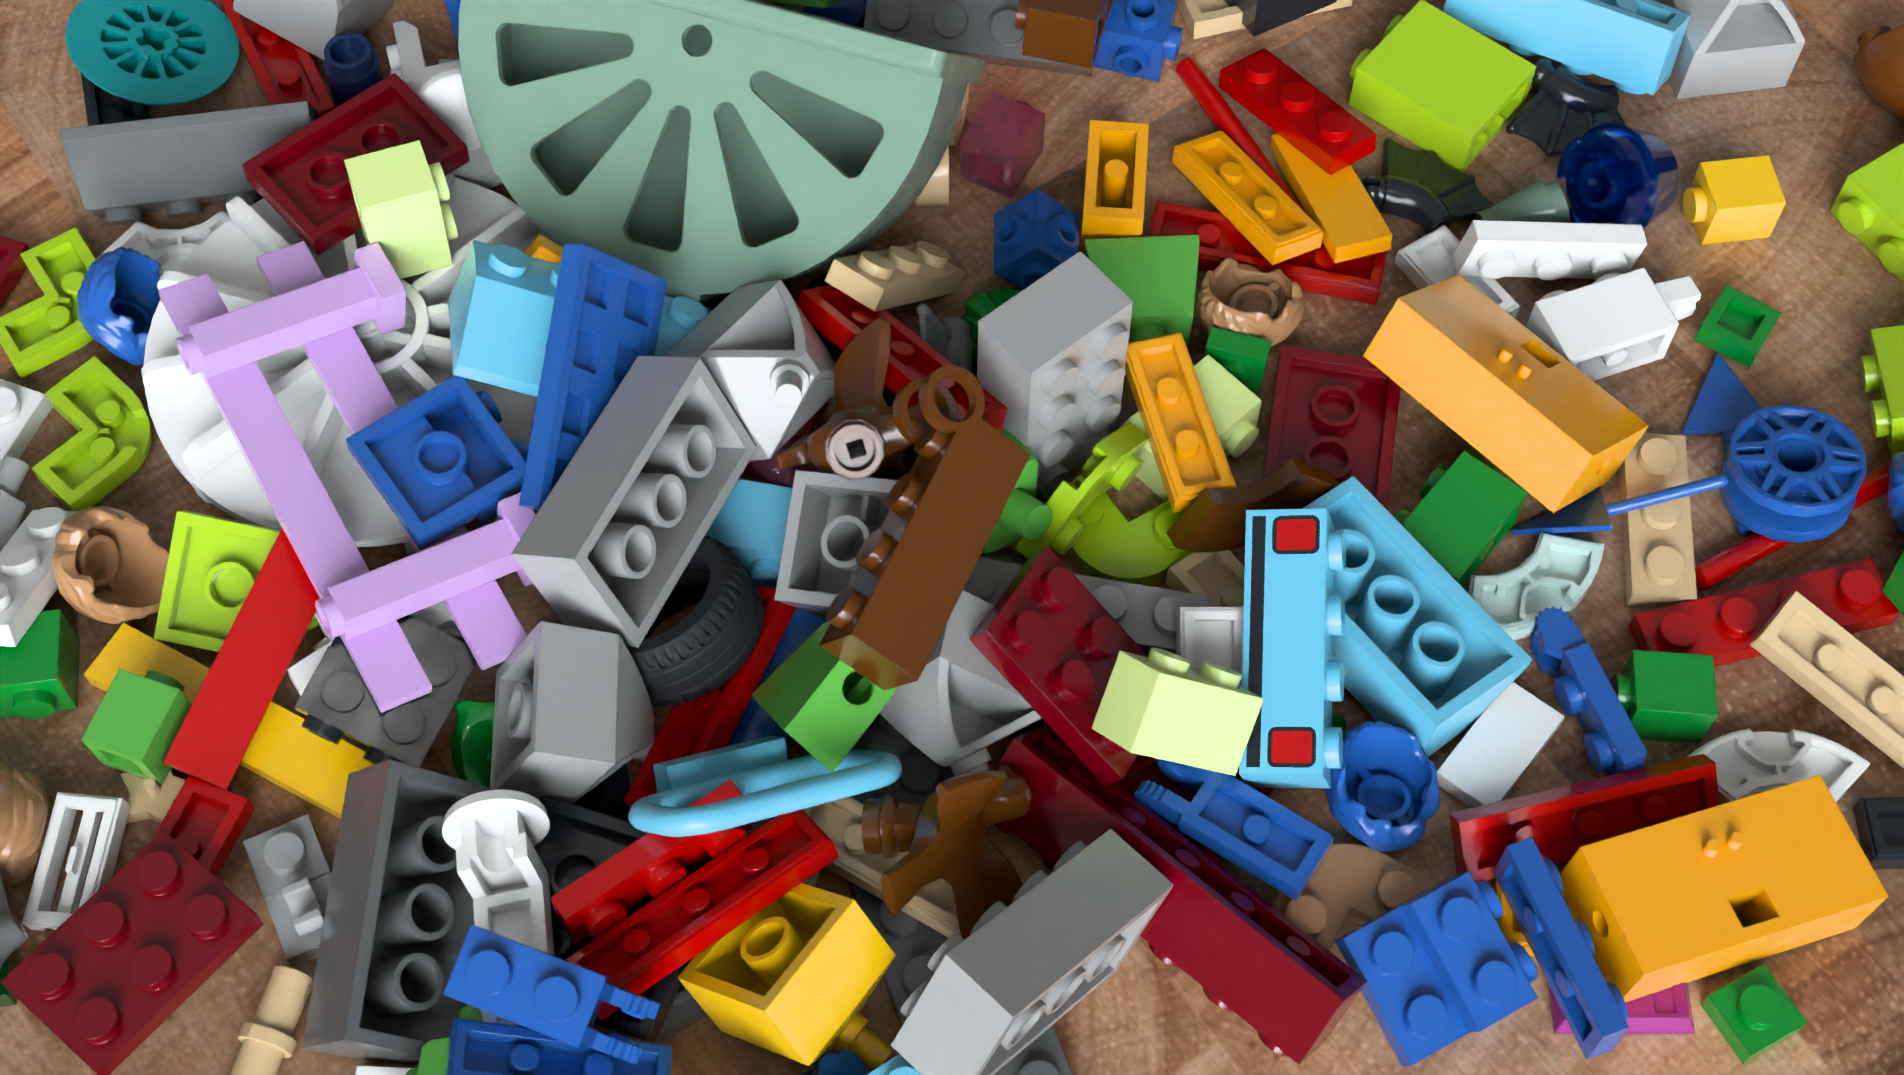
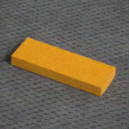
[1172,130,1324,265]
[1270,134,1393,263]
[1125,332,1236,513]

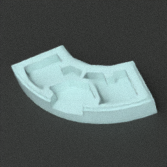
[1466,532,1604,641]

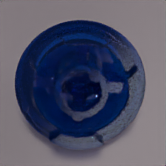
[1557,122,1679,229]

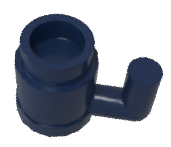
[324,33,385,107]

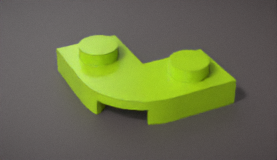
[0,227,96,379]
[32,356,153,511]
[1015,422,1149,558]
[1044,492,1193,587]

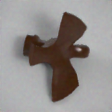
[775,317,942,480]
[861,765,1033,939]

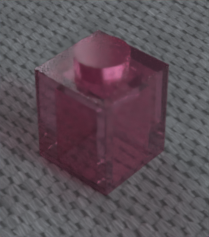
[960,92,1045,199]

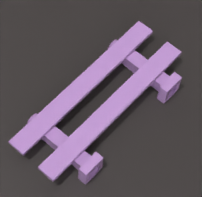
[159,241,536,713]

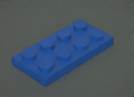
[519,244,667,511]

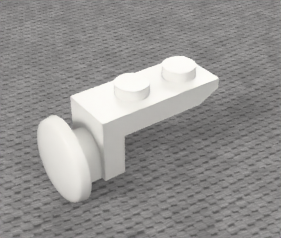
[386,21,482,152]
[442,789,555,1027]

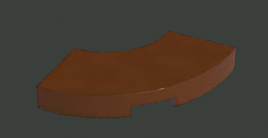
[1166,458,1339,552]

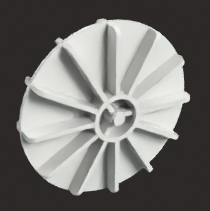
[141,172,562,554]

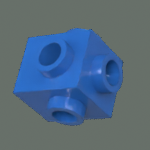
[1093,0,1183,82]
[994,189,1079,290]

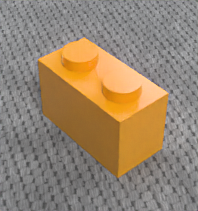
[1080,120,1149,253]

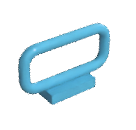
[628,736,902,837]

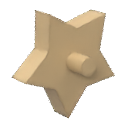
[120,768,186,824]

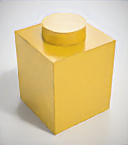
[1683,155,1786,245]

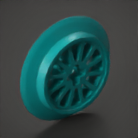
[65,0,240,106]

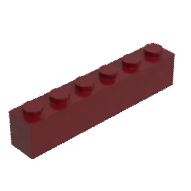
[995,726,1367,1064]

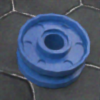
[1719,405,1867,543]

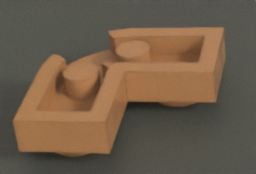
[1273,843,1439,951]

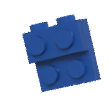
[346,375,529,551]
[1334,872,1538,1067]

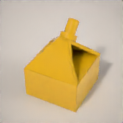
[677,883,896,1070]

